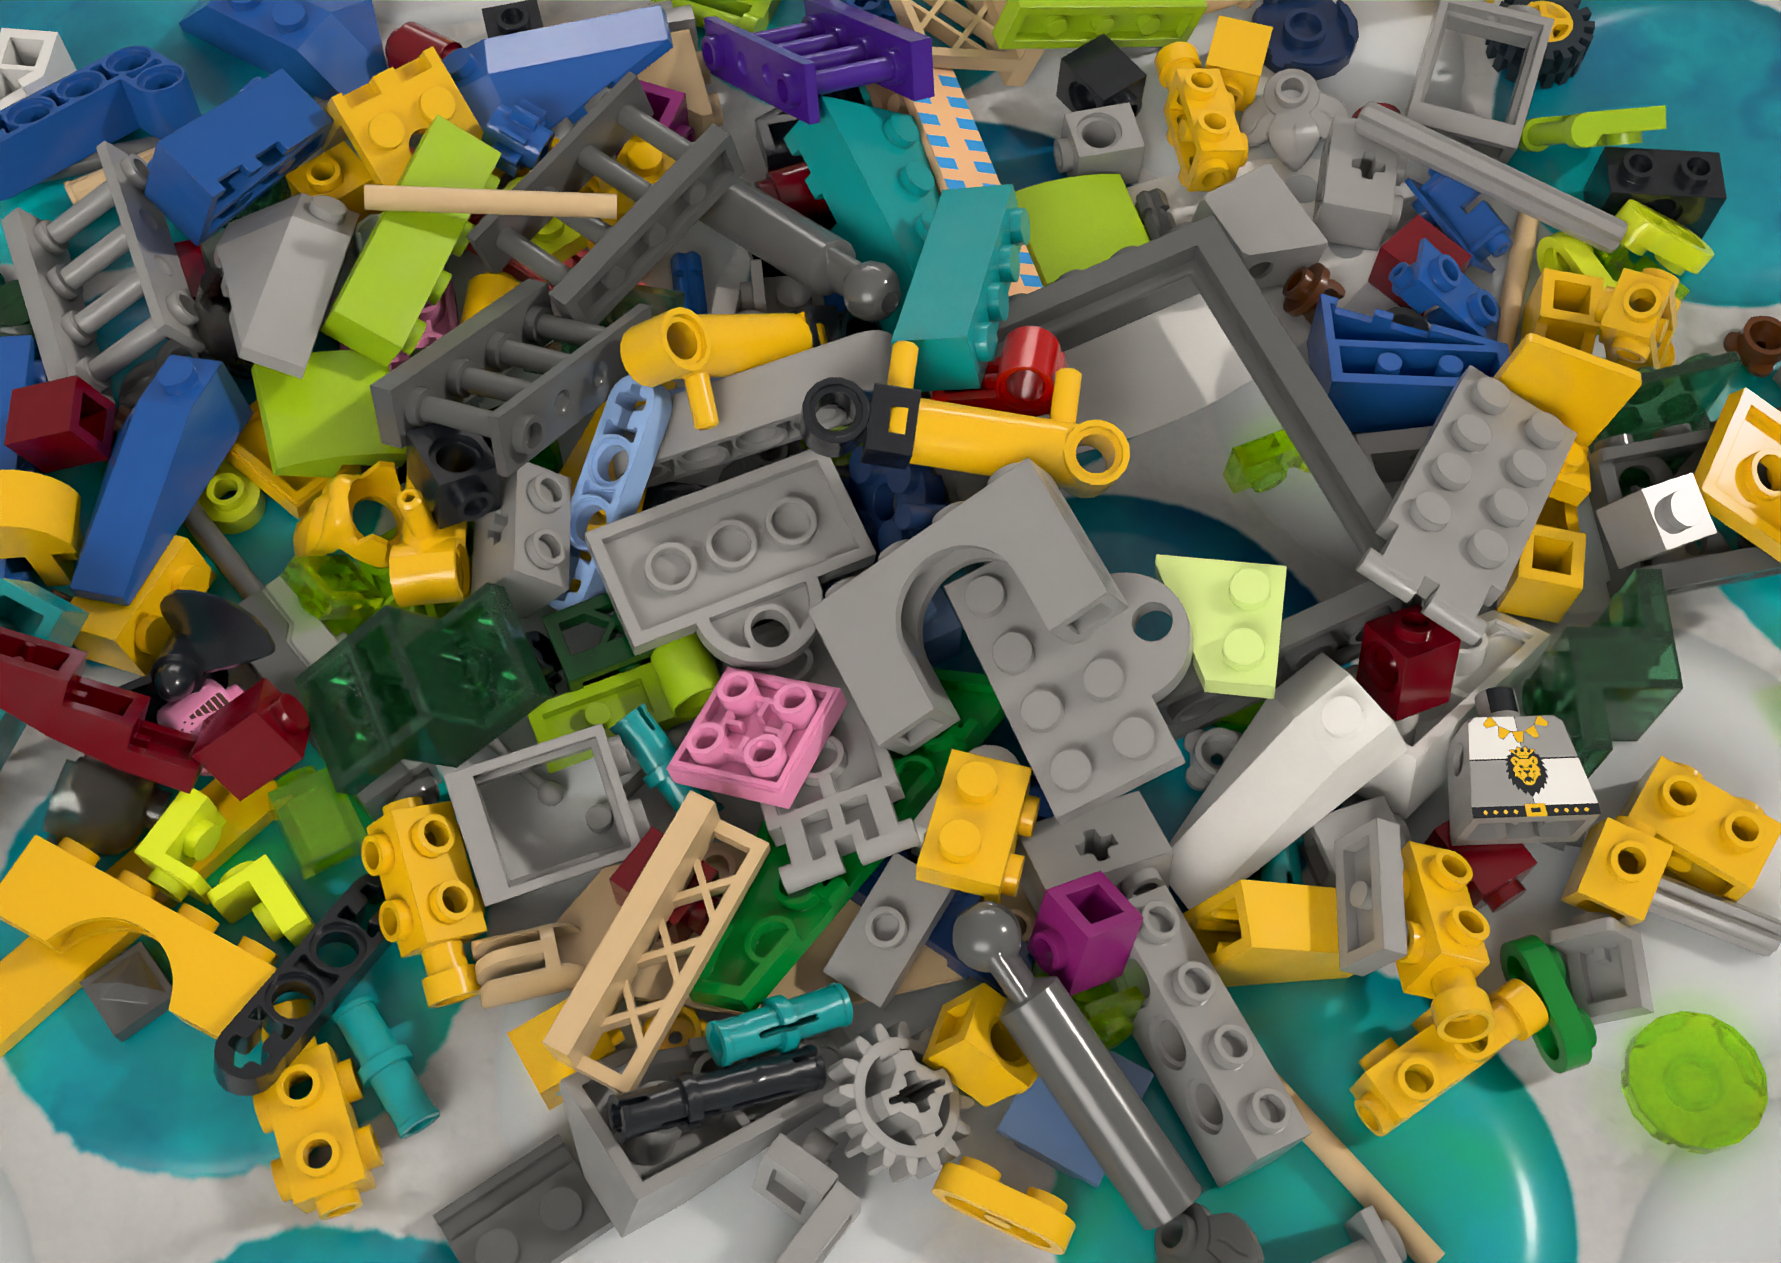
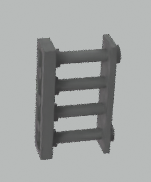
[466,71,745,325]
[370,278,652,477]

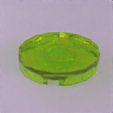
[1621,1011,1768,1154]

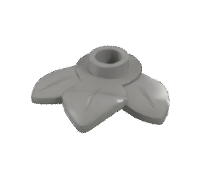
[1239,69,1349,172]

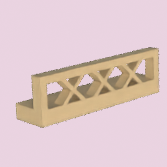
[542,790,771,1093]

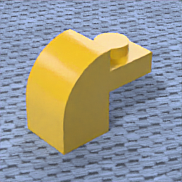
[0,470,83,587]

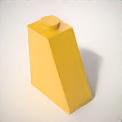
[1183,879,1354,987]

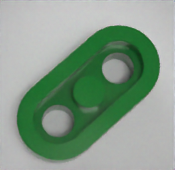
[1500,934,1597,1074]

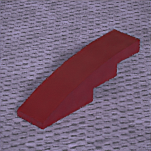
[0,627,204,794]

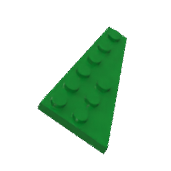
[689,668,1006,1013]

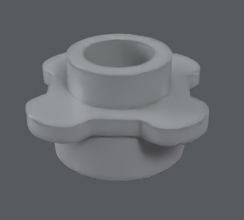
[1183,728,1243,791]

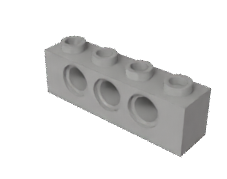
[1103,885,1312,1189]

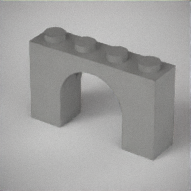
[808,458,1129,756]

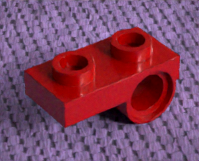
[931,326,1068,417]

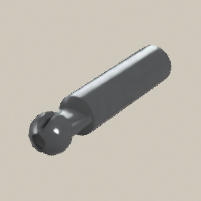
[699,178,902,323]
[952,902,1203,1230]

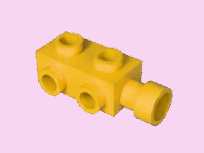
[1154,41,1248,192]
[1594,268,1682,385]
[361,796,487,1008]
[1395,841,1496,1044]
[1349,978,1549,1137]
[252,999,384,1220]

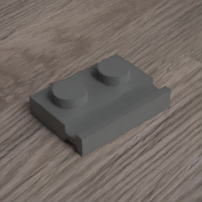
[433,1133,615,1263]

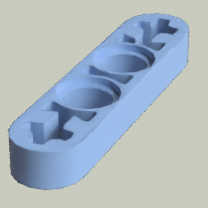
[548,375,673,610]

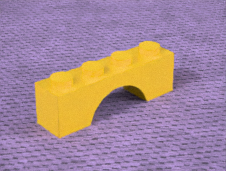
[0,834,280,1040]

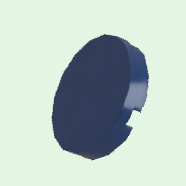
[1251,0,1359,81]

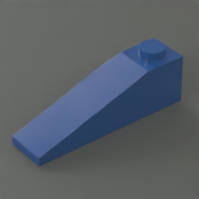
[442,5,673,132]
[69,355,254,606]

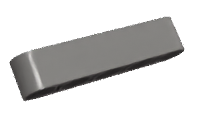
[612,330,893,489]

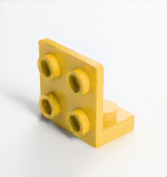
[1493,333,1642,507]

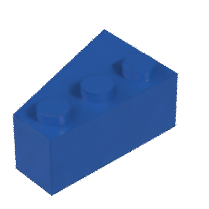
[144,68,334,247]
[1307,293,1510,433]

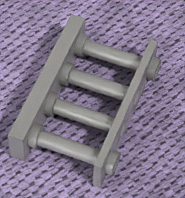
[1,141,208,408]

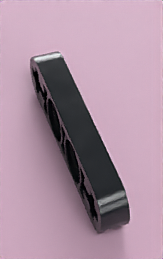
[213,873,393,1096]

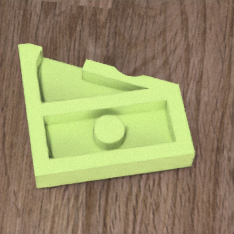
[1155,554,1287,699]

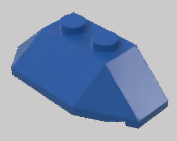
[179,0,388,100]

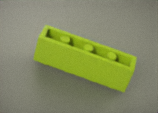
[319,114,502,368]

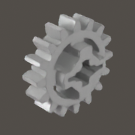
[823,1021,974,1183]

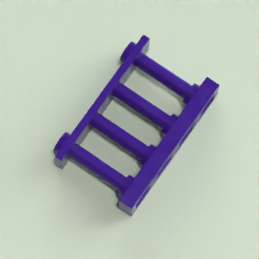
[701,0,935,125]

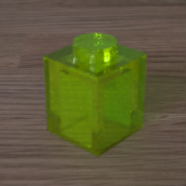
[267,765,367,880]

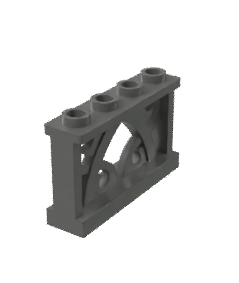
[1586,407,1781,606]

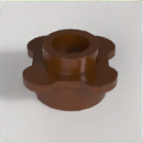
[1723,316,1781,378]

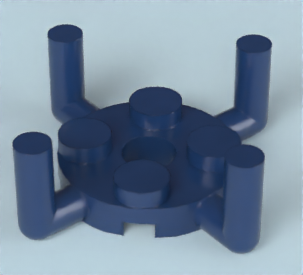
[823,390,950,599]

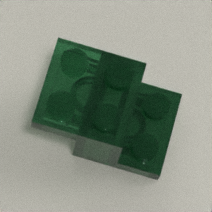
[1522,569,1683,778]
[293,582,552,795]

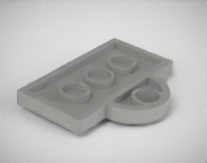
[585,449,876,671]
[943,561,1193,825]

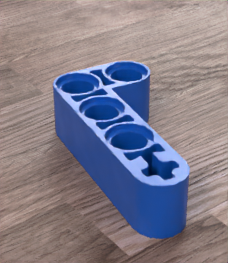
[0,45,202,201]

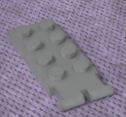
[1355,365,1577,646]
[721,620,921,894]

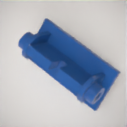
[1404,169,1513,274]
[1388,238,1501,341]

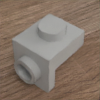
[1548,912,1654,1025]

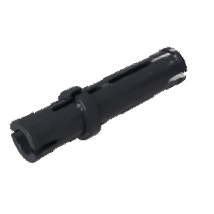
[607,1044,826,1143]

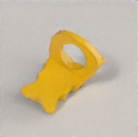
[293,460,404,581]

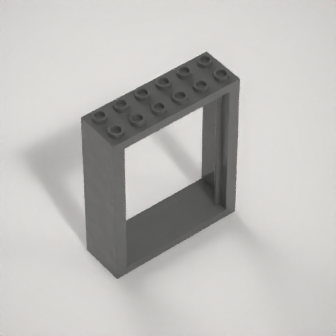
[921,215,1426,741]

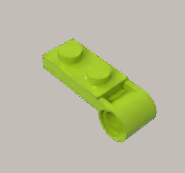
[525,633,721,774]

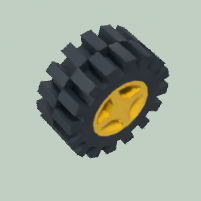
[1485,0,1595,89]

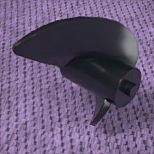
[119,589,275,724]

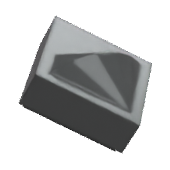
[79,941,173,1042]

